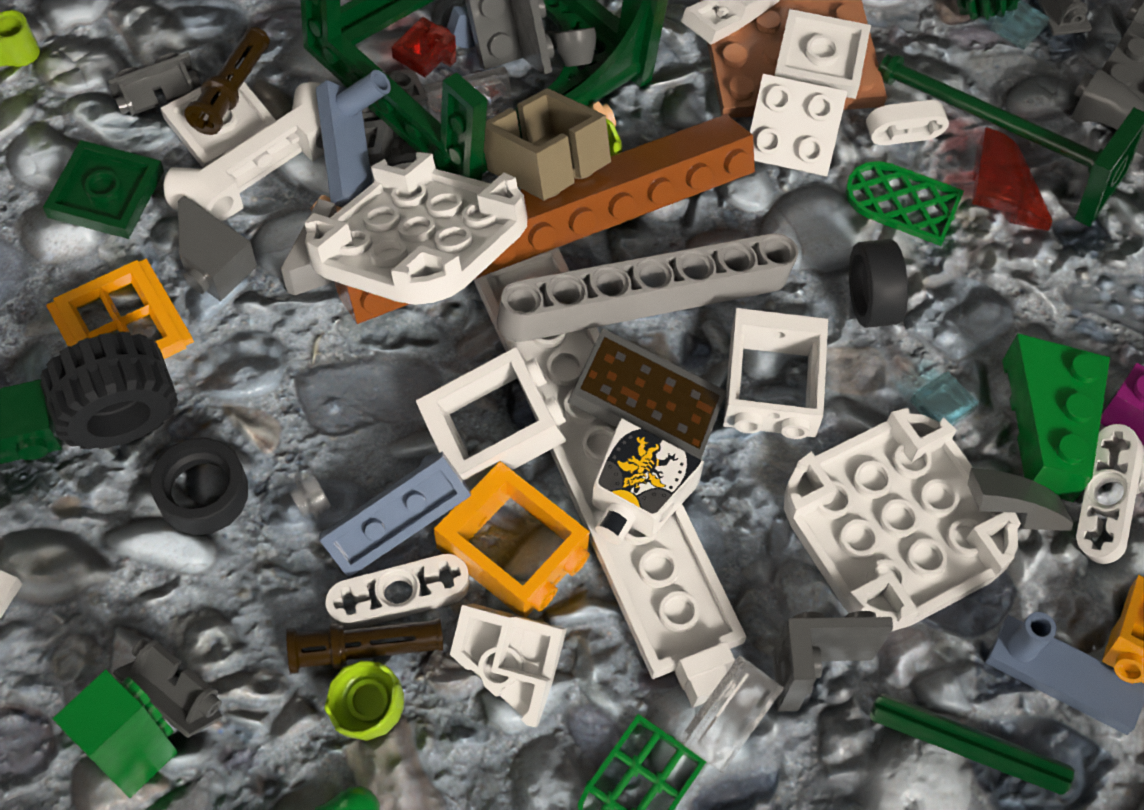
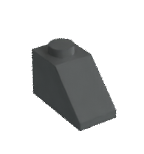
[178,196,257,301]

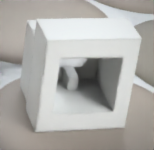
[675,642,735,708]

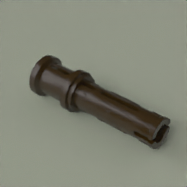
[184,26,270,135]
[286,618,444,674]

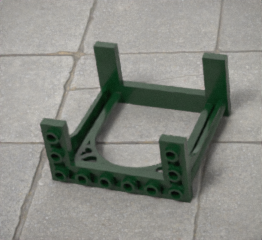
[300,0,668,181]

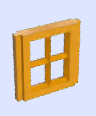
[46,258,194,359]

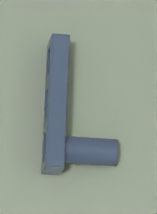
[316,70,391,207]
[319,451,471,578]
[985,612,1144,735]

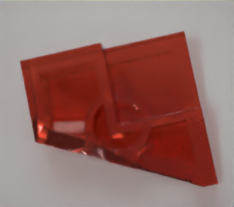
[972,127,1052,231]

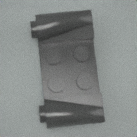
[1070,0,1144,156]

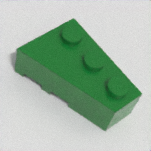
[1002,333,1110,503]
[52,669,178,798]

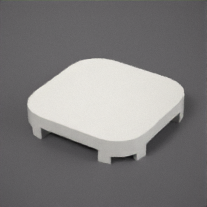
[304,152,527,305]
[784,408,1021,631]

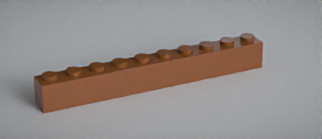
[334,114,755,324]

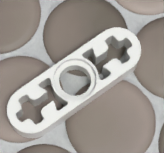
[1076,424,1144,564]
[326,554,469,630]

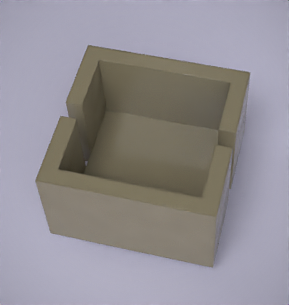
[484,88,611,201]

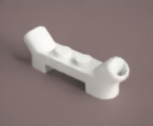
[164,82,324,222]

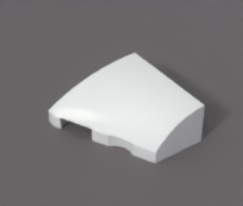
[450,603,567,727]

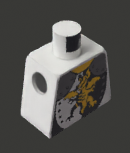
[592,419,704,545]

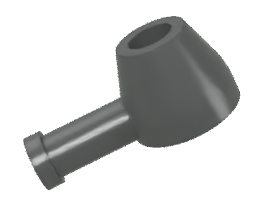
[544,27,596,67]

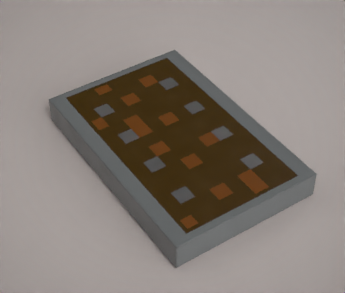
[567,328,727,460]

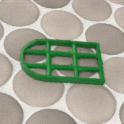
[578,714,707,810]

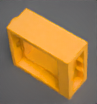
[434,461,590,618]

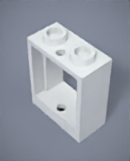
[723,308,828,439]
[416,347,567,491]

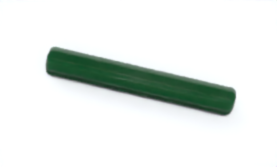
[870,692,1075,795]

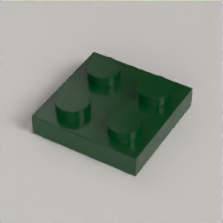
[43,140,164,239]

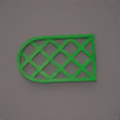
[845,161,964,246]

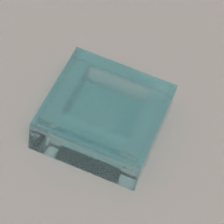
[991,0,1050,50]
[910,370,979,426]

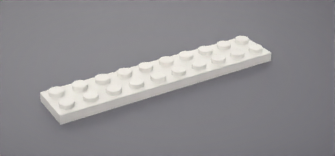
[474,248,746,679]

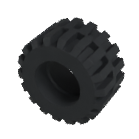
[40,332,178,449]

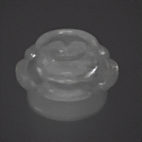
[290,474,332,520]

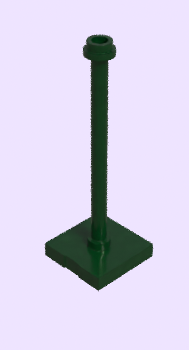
[878,54,1144,227]

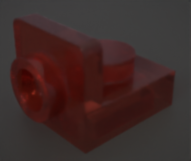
[391,16,456,78]

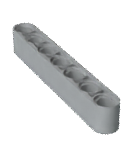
[497,233,798,342]

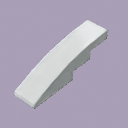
[681,0,780,45]

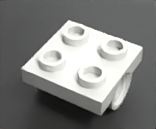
[750,74,847,177]

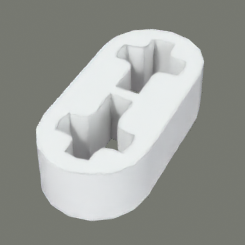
[866,100,949,145]

